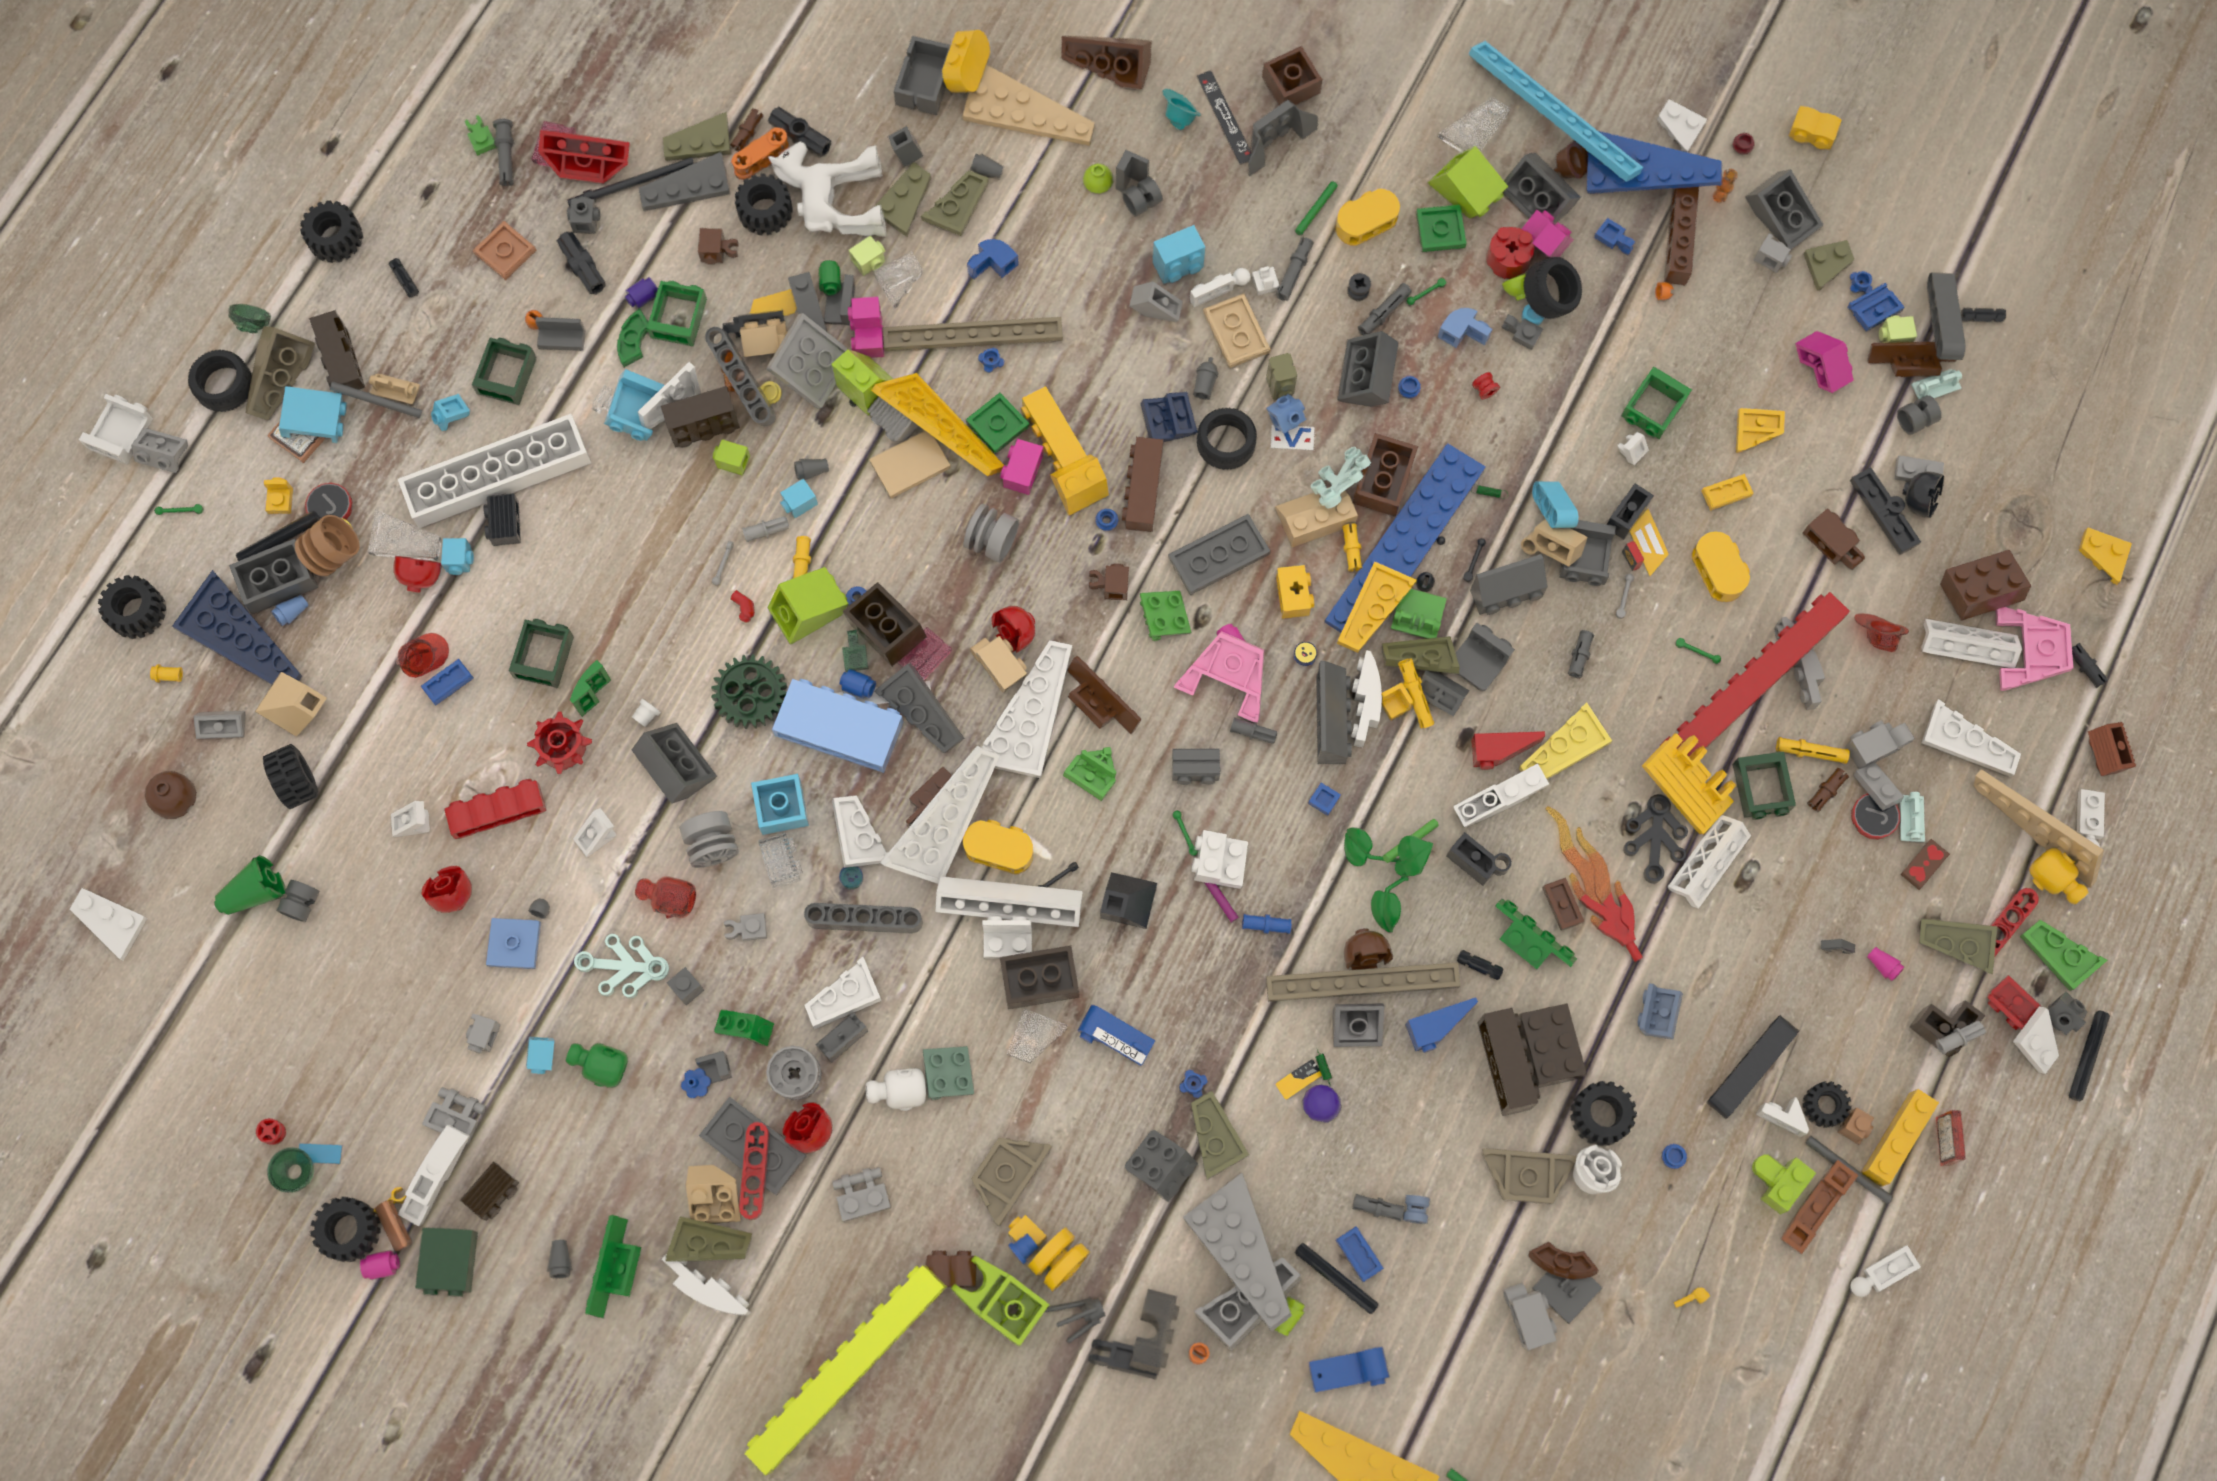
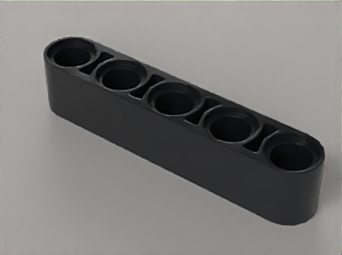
[1707,1015,1799,1119]

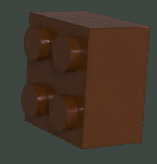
[1262,46,1323,106]

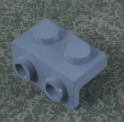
[1638,983,1683,1040]

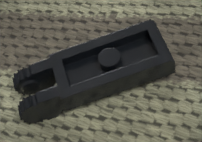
[1088,1339,1162,1380]

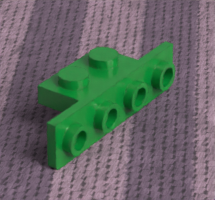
[1495,899,1577,969]
[585,1215,642,1318]

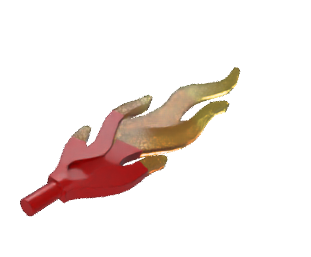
[1546,806,1643,962]

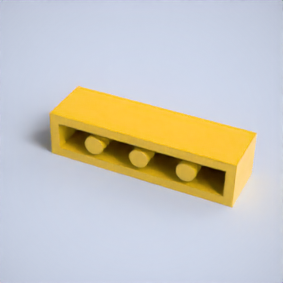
[1020,386,1087,471]
[1861,1089,1939,1187]

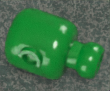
[565,1043,628,1088]

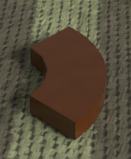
[1528,1242,1598,1279]

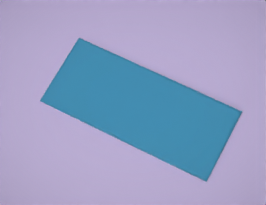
[297,1144,342,1164]

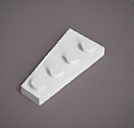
[1922,699,2021,777]

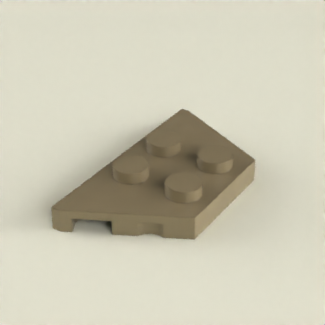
[971,1138,1052,1227]
[1482,1148,1577,1204]

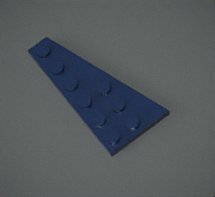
[172,570,302,685]

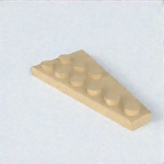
[963,65,1095,146]
[1974,769,2104,888]

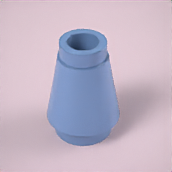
[271,595,309,626]

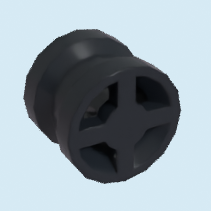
[1347,273,1371,301]

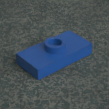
[421,659,474,706]
[1335,1226,1384,1283]

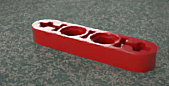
[1990,888,2039,958]
[739,1122,770,1220]

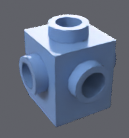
[1266,394,1306,434]

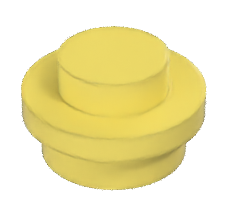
[760,381,782,404]

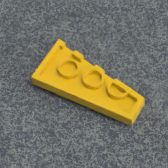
[1337,562,1417,653]

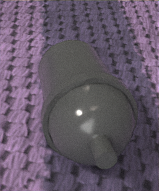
[1193,357,1219,400]

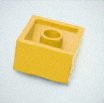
[1050,454,1109,516]

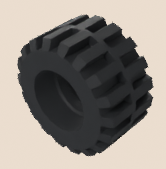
[734,173,793,235]
[300,200,363,263]
[98,575,166,639]
[263,744,318,809]
[1570,1081,1637,1146]
[310,1197,381,1262]

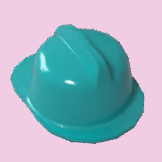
[1162,89,1201,130]

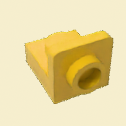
[264,477,293,514]

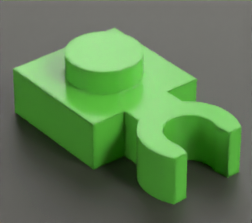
[465,115,497,156]

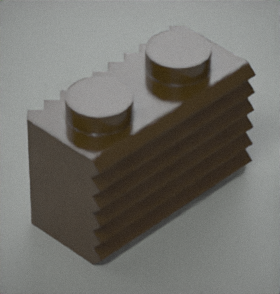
[460,1161,520,1221]

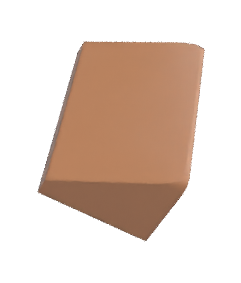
[375,1200,412,1252]

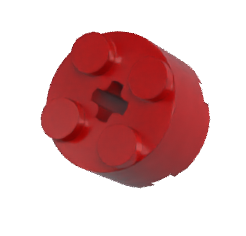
[1486,227,1534,279]

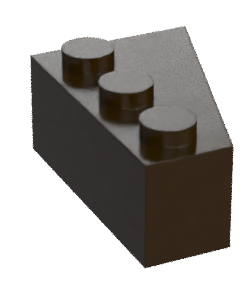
[309,310,365,395]

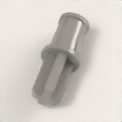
[742,516,789,542]
[1936,1021,1986,1055]

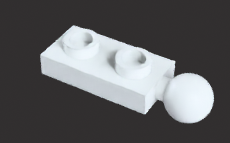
[1190,268,1250,308]
[2077,789,2105,847]
[1850,1245,1921,1297]

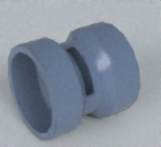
[1403,1195,1430,1224]

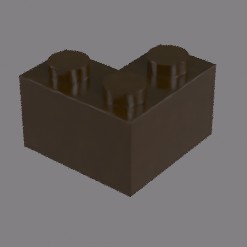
[1909,1000,1986,1057]

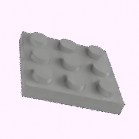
[766,313,848,409]

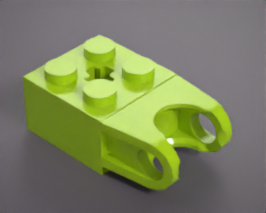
[951,1256,1050,1346]

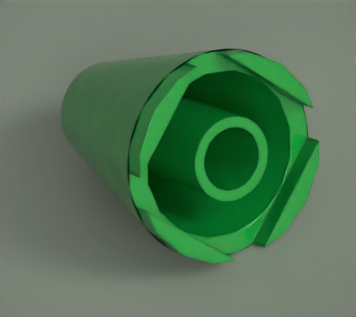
[214,855,286,915]

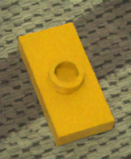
[1701,474,1754,511]

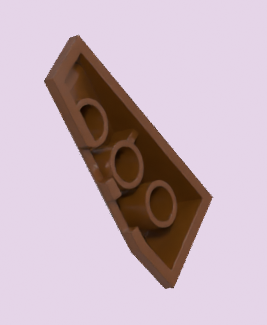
[1061,36,1152,89]

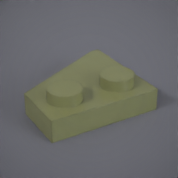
[1803,240,1854,291]

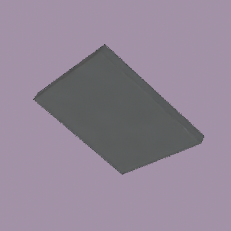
[1532,1272,1602,1324]

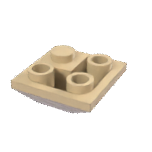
[255,672,327,737]
[686,1165,741,1223]

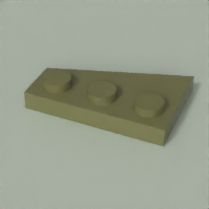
[663,112,731,161]
[874,162,931,237]
[921,170,989,236]
[1382,636,1460,674]
[1919,919,1997,975]
[1191,1091,1249,1180]

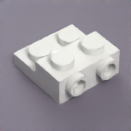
[1192,830,1248,889]

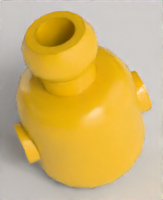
[2029,848,2089,905]

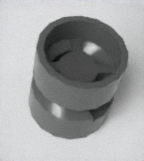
[1122,176,1163,217]
[1897,395,1942,435]
[276,880,320,923]

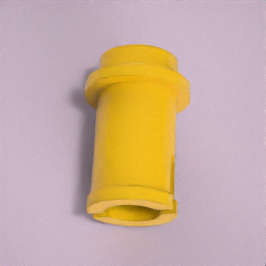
[150,664,183,683]

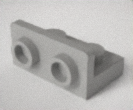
[131,428,188,473]

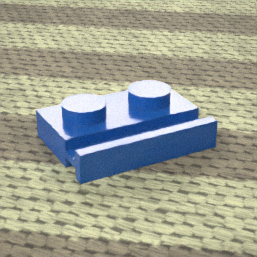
[1847,283,1905,332]

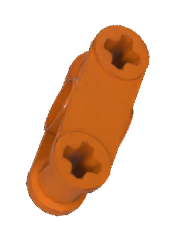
[732,127,789,180]

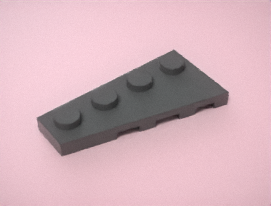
[874,663,965,753]

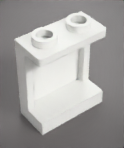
[79,394,153,464]

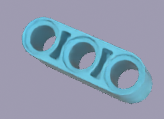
[1532,481,1579,528]

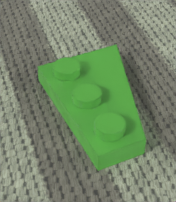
[2020,920,2108,991]

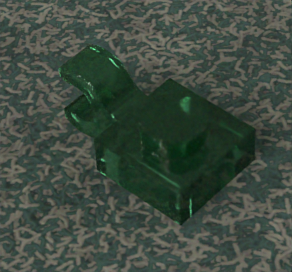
[842,630,869,672]

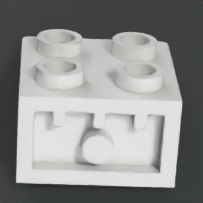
[982,917,1032,959]

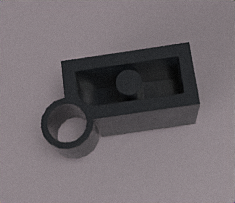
[1446,832,1512,886]

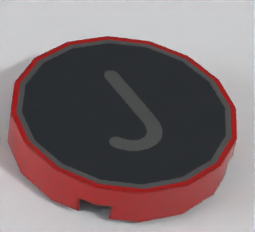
[305,483,353,520]
[1851,794,1900,840]

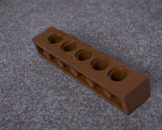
[1664,155,1702,286]

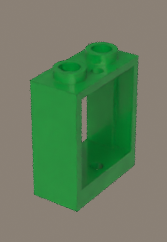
[647,281,707,347]
[1621,366,1692,440]

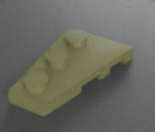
[665,1216,752,1262]

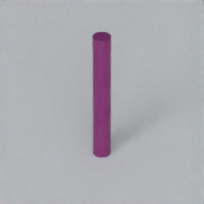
[1191,864,1239,923]

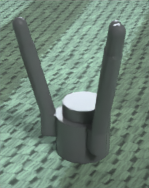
[1044,1297,1105,1343]

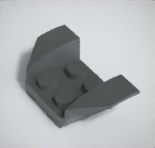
[1248,100,1318,176]

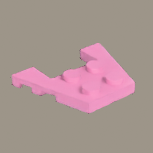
[1995,607,2073,691]
[1174,632,1264,723]

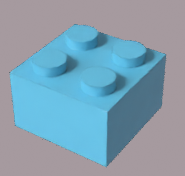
[1153,225,1205,284]
[751,774,809,835]

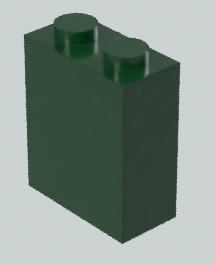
[415,1228,478,1297]

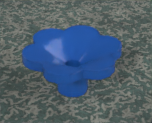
[681,1068,711,1099]

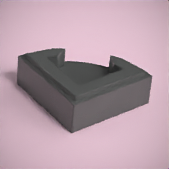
[1821,939,1855,954]

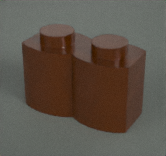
[926,1250,976,1288]

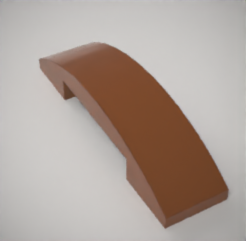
[1781,1160,1858,1254]

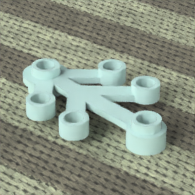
[1310,447,1371,509]
[574,934,669,999]

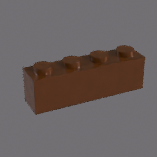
[1122,437,1163,532]

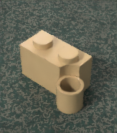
[740,319,788,357]
[1521,519,1588,566]
[970,636,1027,693]

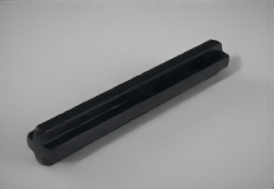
[236,511,320,561]
[2069,1010,2110,1101]
[1295,1243,1379,1314]

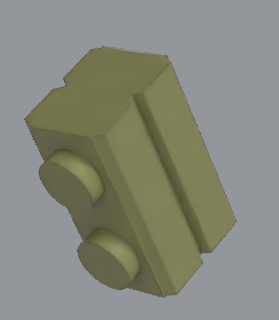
[1266,353,1297,400]

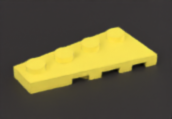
[1519,703,1612,779]

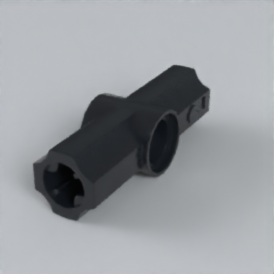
[768,106,832,158]
[556,231,606,295]

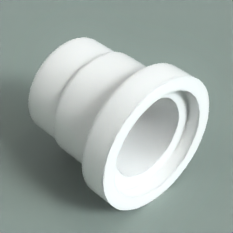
[632,698,661,727]

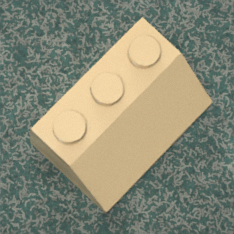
[1275,487,1358,547]

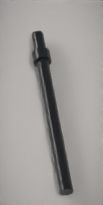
[567,157,694,207]

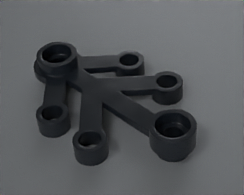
[1623,794,1688,884]

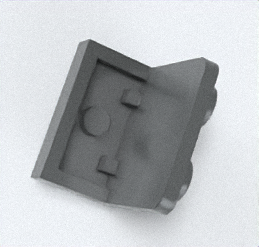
[1456,623,1515,691]
[1125,1130,1198,1202]

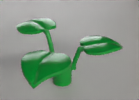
[1344,827,1433,933]

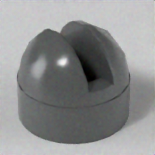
[528,898,550,919]

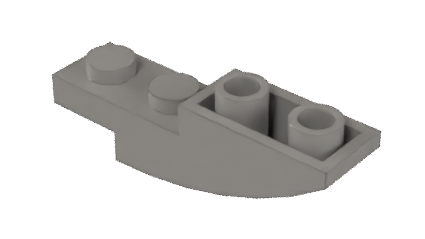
[1774,617,1825,710]

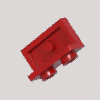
[1987,974,2042,1030]

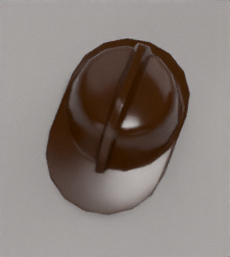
[1553,140,1588,179]

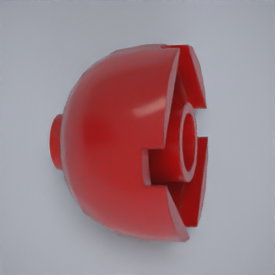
[393,556,441,593]
[991,606,1035,653]
[421,866,472,913]
[783,1102,833,1153]

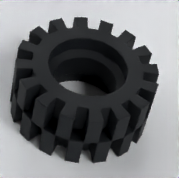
[1802,1081,1852,1128]

